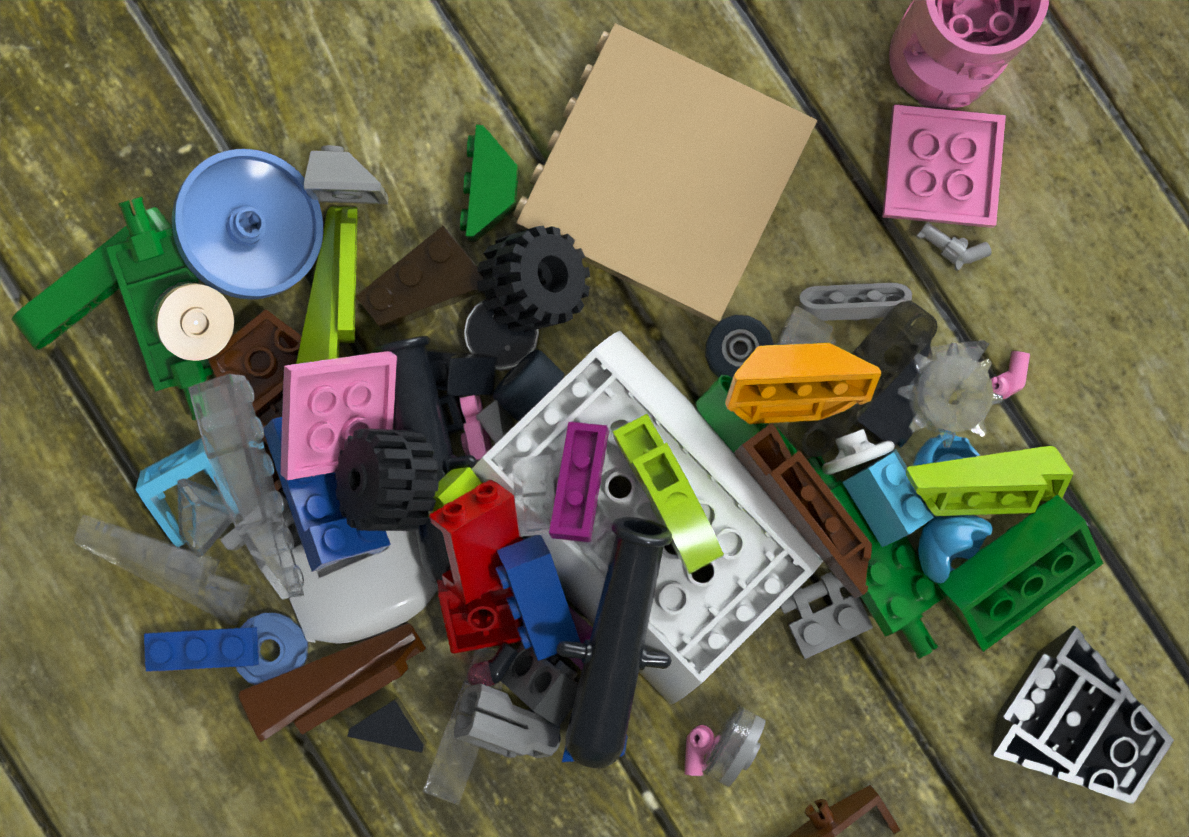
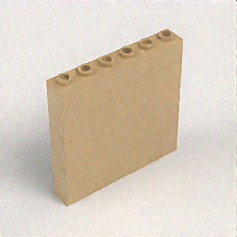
[513,23,817,325]

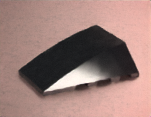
[991,626,1174,804]

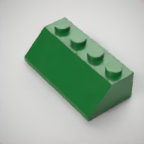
[936,494,1104,652]

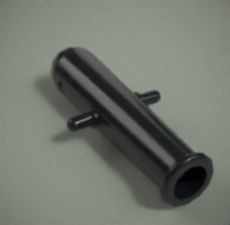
[372,336,477,584]
[556,517,672,768]

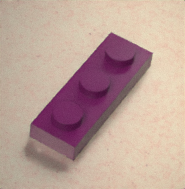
[549,422,609,543]

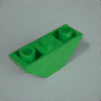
[460,124,519,242]

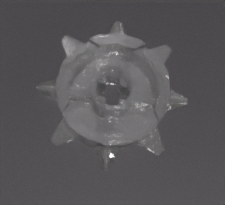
[898,343,1003,448]

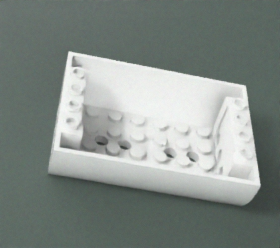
[472,331,823,704]

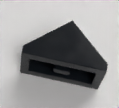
[347,697,427,753]

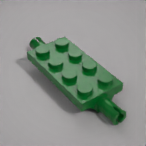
[106,196,215,420]
[807,452,943,659]

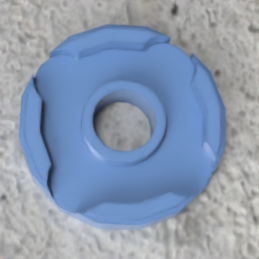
[236,613,308,685]

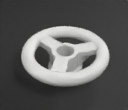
[822,429,895,475]

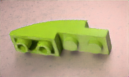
[612,414,724,574]

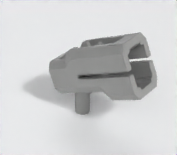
[454,684,561,759]

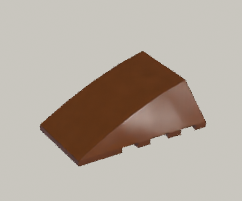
[208,309,302,497]

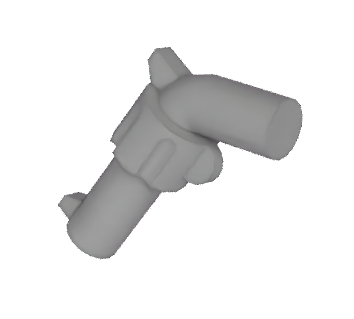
[916,222,991,272]

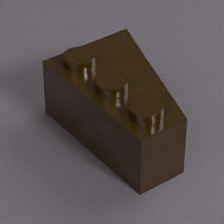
[355,226,484,331]

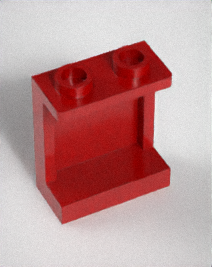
[429,480,523,604]

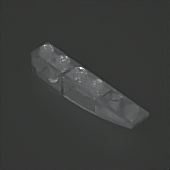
[188,374,304,600]

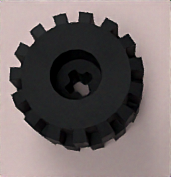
[477,225,590,332]
[335,428,439,531]

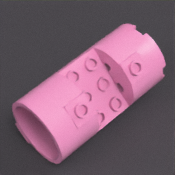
[889,0,1049,110]

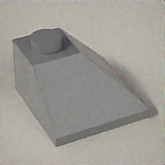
[304,145,389,204]

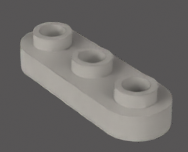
[799,283,912,322]

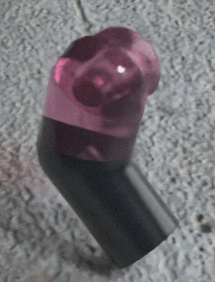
[467,643,518,686]

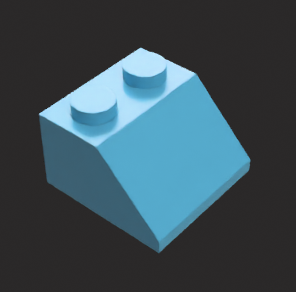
[843,449,934,547]

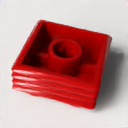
[437,580,523,654]

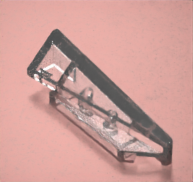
[74,515,251,626]

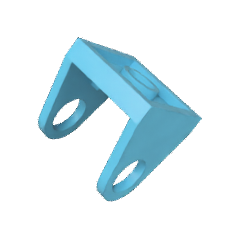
[135,435,245,547]

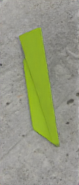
[296,206,358,364]
[906,446,1074,516]

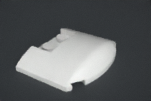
[273,531,438,644]

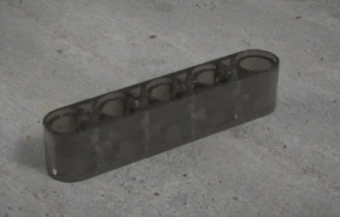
[787,300,938,457]

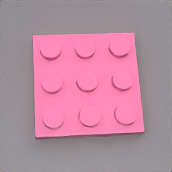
[882,105,1006,228]
[280,351,397,480]

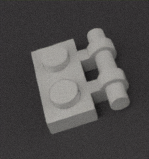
[780,572,873,659]

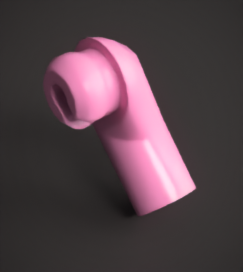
[987,351,1030,400]
[684,725,715,776]

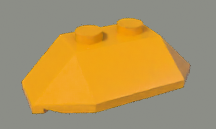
[725,343,881,424]

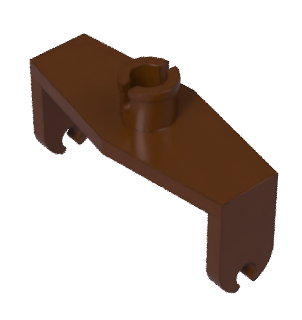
[788,785,901,837]

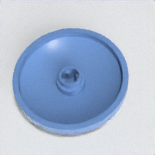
[172,149,323,299]

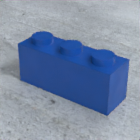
[495,534,581,661]

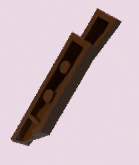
[734,423,872,598]
[239,623,426,742]

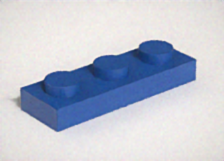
[144,627,259,672]

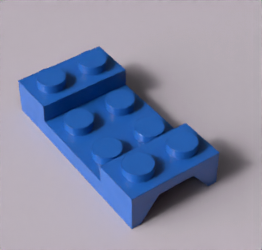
[263,417,391,572]

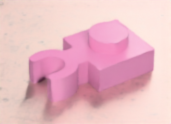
[460,395,492,461]

